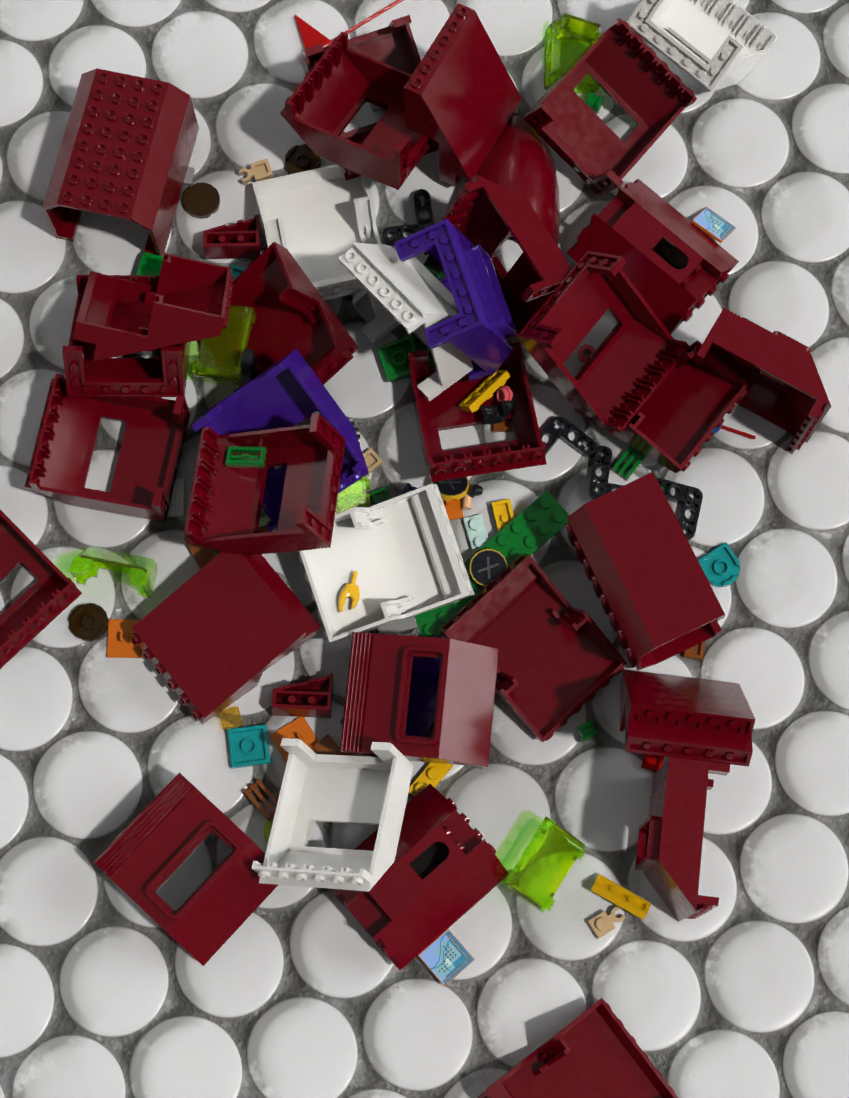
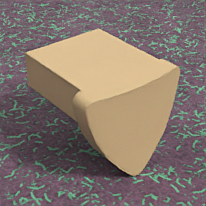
[363,448,383,479]

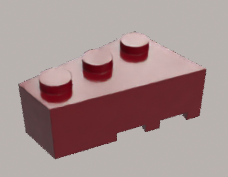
[203,214,261,259]
[271,673,333,718]

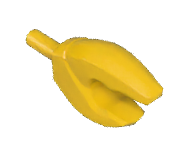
[338,571,360,612]

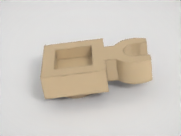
[239,159,273,184]
[588,906,625,939]

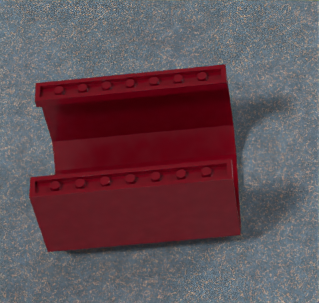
[42,68,199,256]
[565,472,725,671]

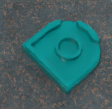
[698,542,740,587]

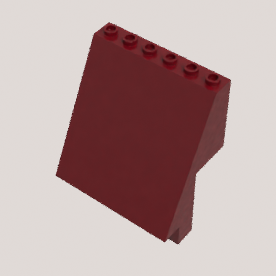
[404,3,522,187]
[208,242,359,385]
[73,253,234,361]
[574,323,749,473]
[130,551,321,725]
[438,553,627,742]
[620,669,756,767]
[477,998,678,1098]

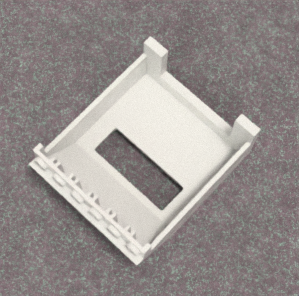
[627,0,779,92]
[338,242,473,402]
[251,738,414,891]

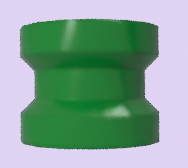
[586,92,604,114]
[575,720,599,743]

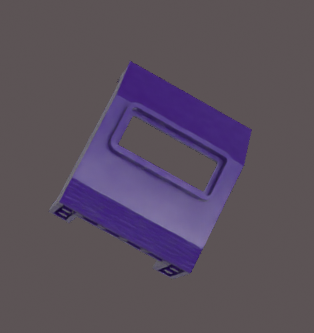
[394,219,517,382]
[191,349,369,532]

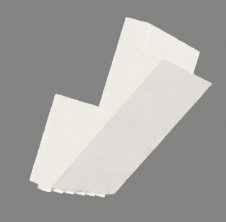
[252,164,382,300]
[299,484,475,642]

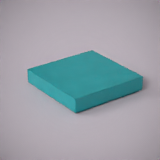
[227,724,271,769]

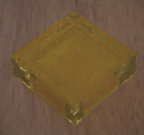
[219,706,243,731]

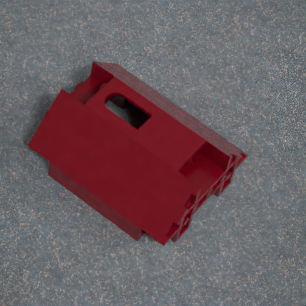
[566,179,739,334]
[331,784,509,970]

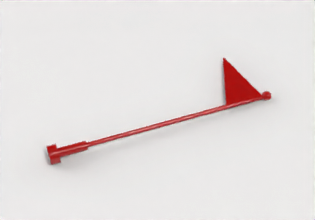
[294,0,404,49]

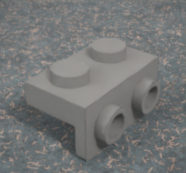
[378,616,420,636]

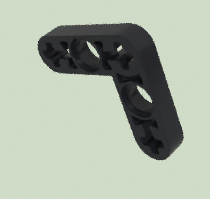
[382,189,434,246]
[238,349,256,389]
[540,416,597,457]
[589,446,624,499]
[657,478,703,541]

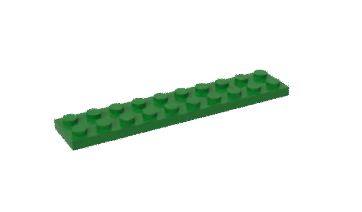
[415,491,569,638]

